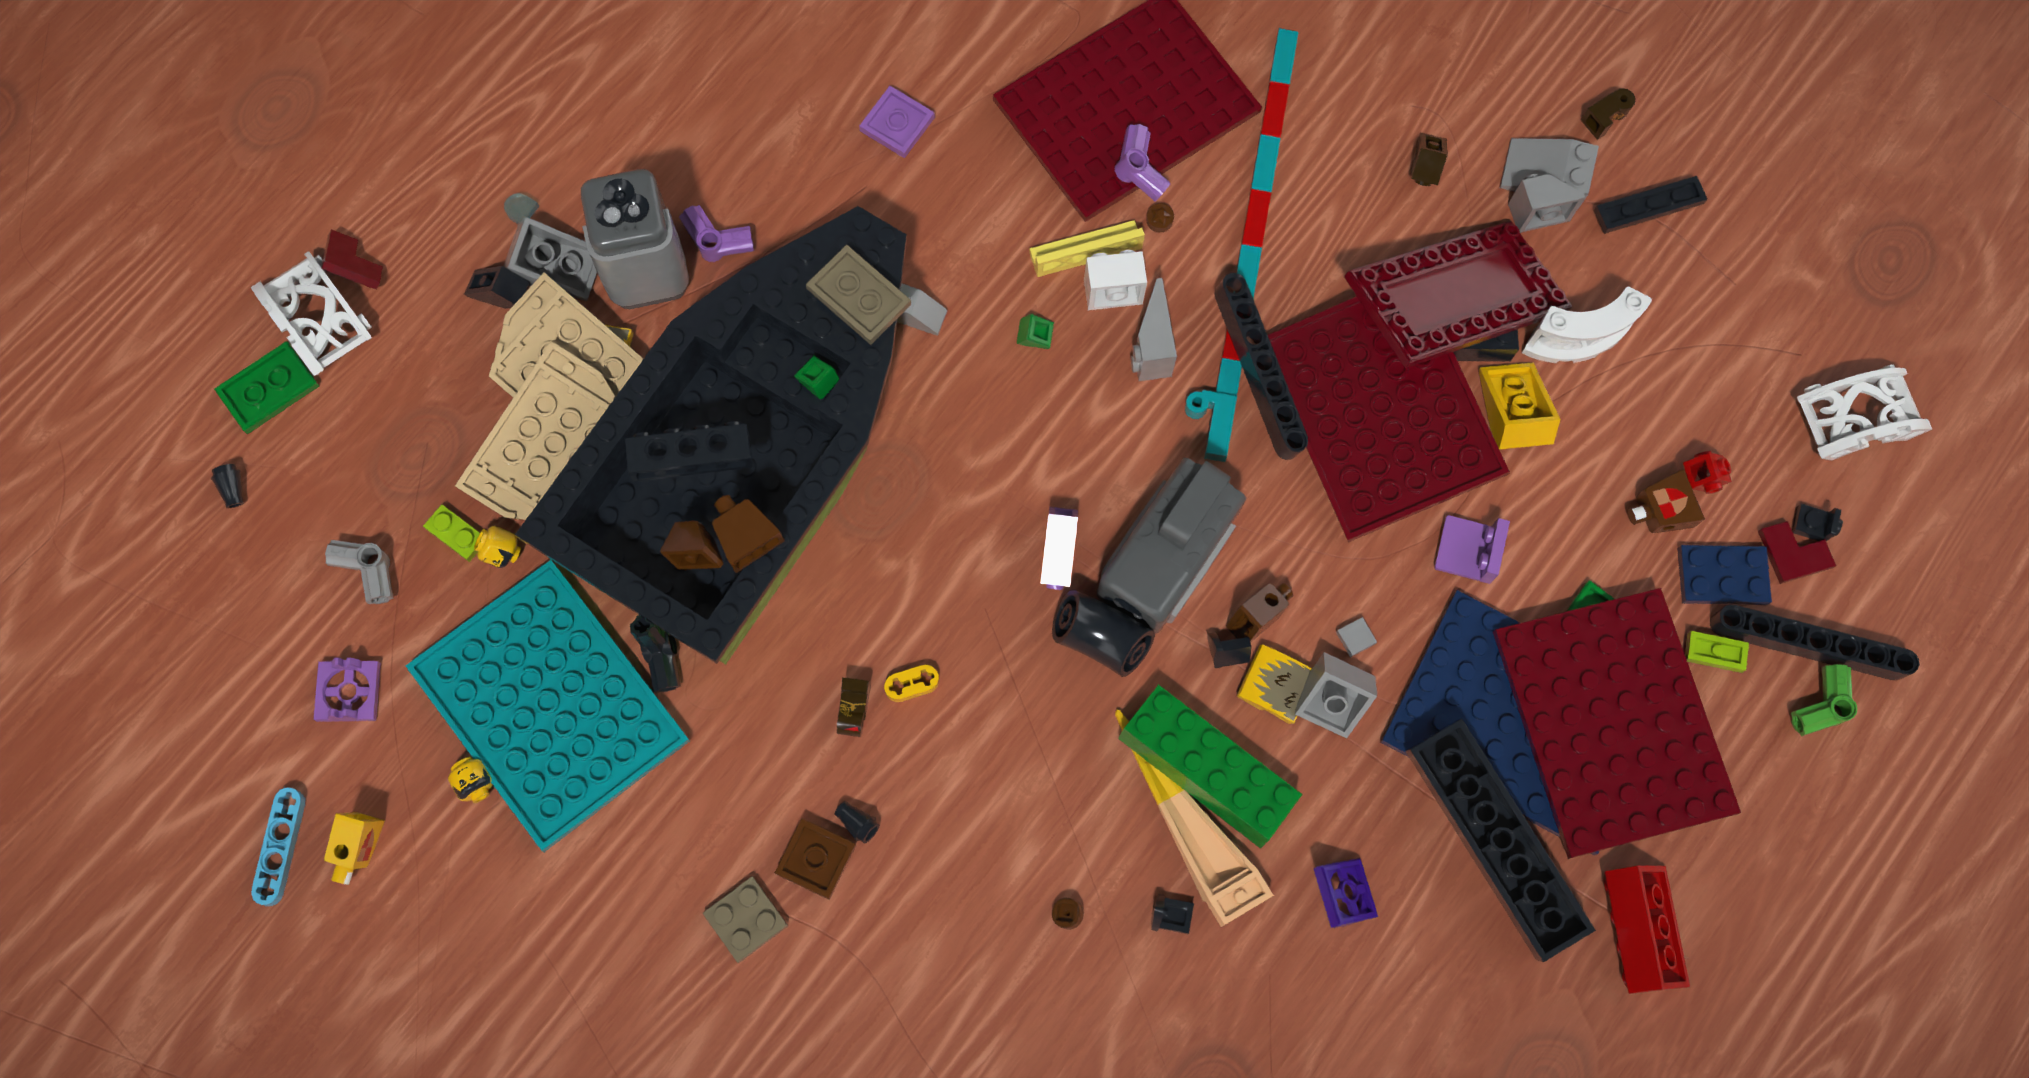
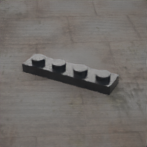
[1594,176,1708,234]

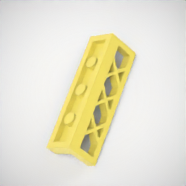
[1029,220,1145,277]

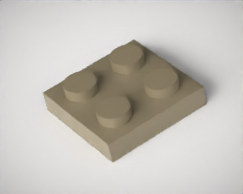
[703,877,788,963]

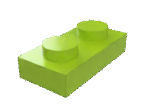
[423,504,480,563]
[1685,631,1749,673]

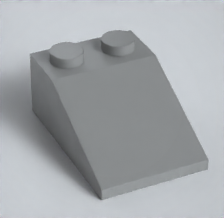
[1500,138,1599,208]
[503,217,597,301]
[1130,278,1177,381]

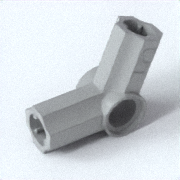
[325,540,394,604]

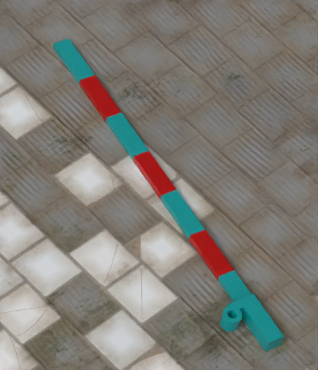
[1184,28,1299,462]

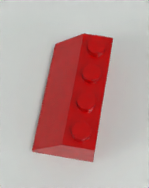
[1605,865,1690,994]

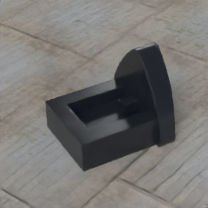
[1207,632,1252,669]
[1151,894,1194,935]

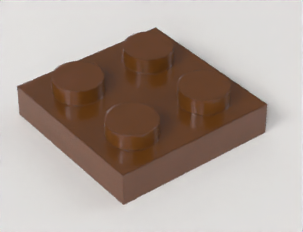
[775,818,856,900]

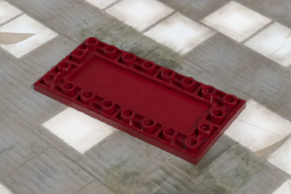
[1344,221,1572,368]

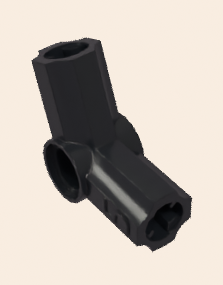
[630,615,681,693]

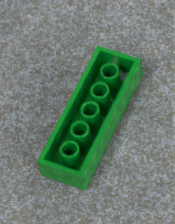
[1118,684,1303,849]

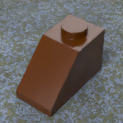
[660,520,723,569]

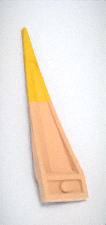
[1115,710,1274,927]

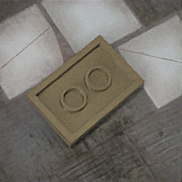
[806,245,911,345]

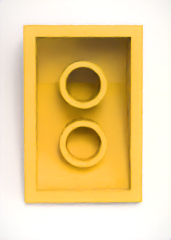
[1479,363,1561,449]

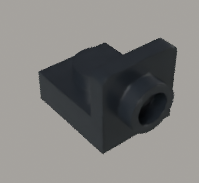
[1792,504,1843,542]

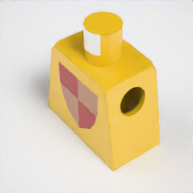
[324,812,385,885]

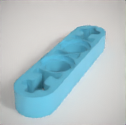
[251,788,305,906]

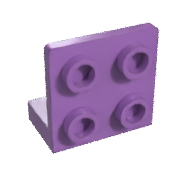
[1434,515,1510,584]

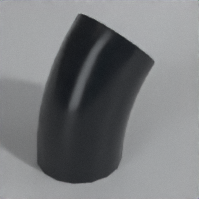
[1052,590,1155,677]

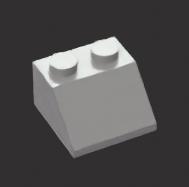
[1508,174,1585,233]
[1295,652,1377,738]

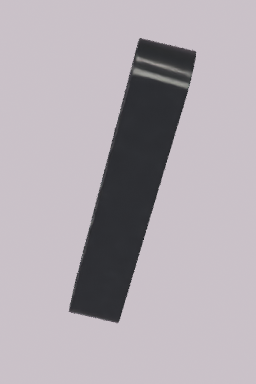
[1214,273,1308,460]
[1710,605,1920,681]

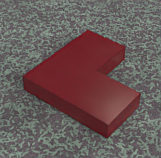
[321,229,383,290]
[1758,521,1836,584]

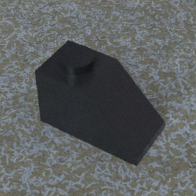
[464,266,530,309]

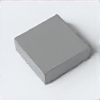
[1336,617,1377,658]

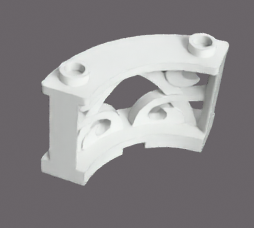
[251,251,372,376]
[1522,287,1652,363]
[1797,365,1932,460]

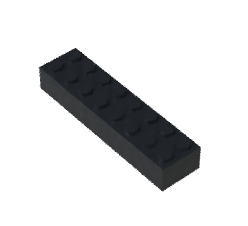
[1406,719,1596,962]

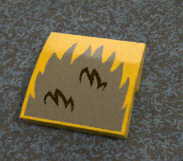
[1237,645,1312,724]

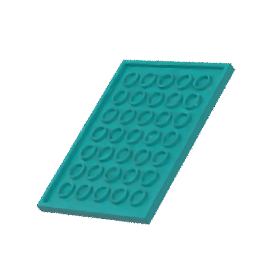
[405,560,690,852]

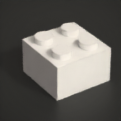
[1084,250,1147,310]

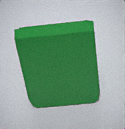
[1017,314,1054,349]
[794,356,839,399]

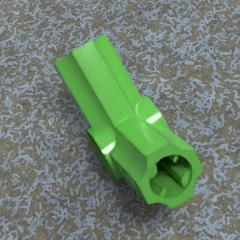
[1791,665,1857,736]

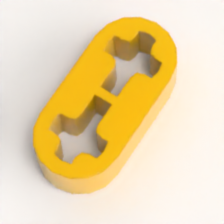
[884,665,939,702]

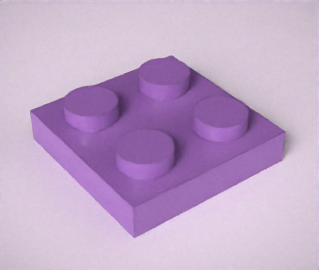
[859,86,935,158]

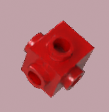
[1683,451,1732,494]

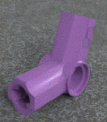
[1115,124,1170,201]
[679,205,754,262]

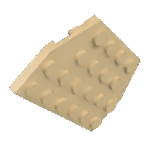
[489,273,643,398]
[455,341,615,520]

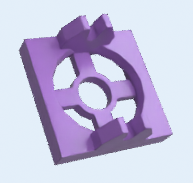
[314,658,381,722]

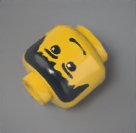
[474,526,521,568]
[448,757,493,803]

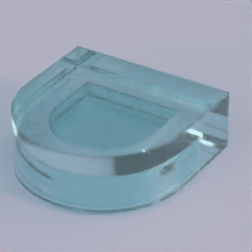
[504,193,539,224]

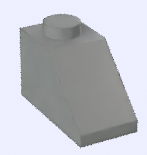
[897,284,947,336]

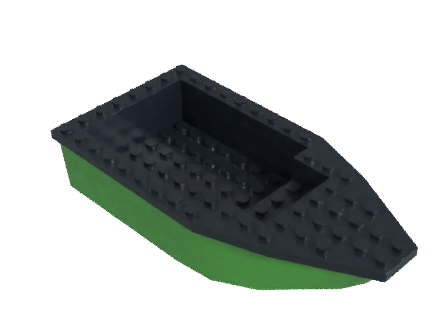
[515,206,907,665]

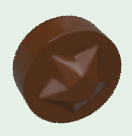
[1146,203,1174,232]
[1052,898,1084,930]

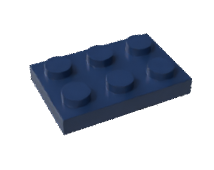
[1677,545,1772,605]

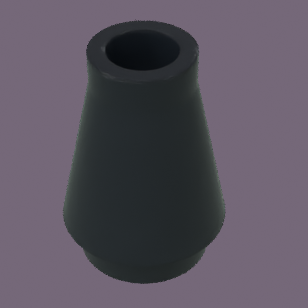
[211,464,244,509]
[834,801,880,844]

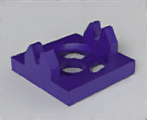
[1313,858,1378,929]

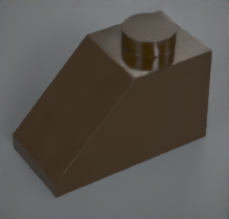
[1411,132,1448,186]

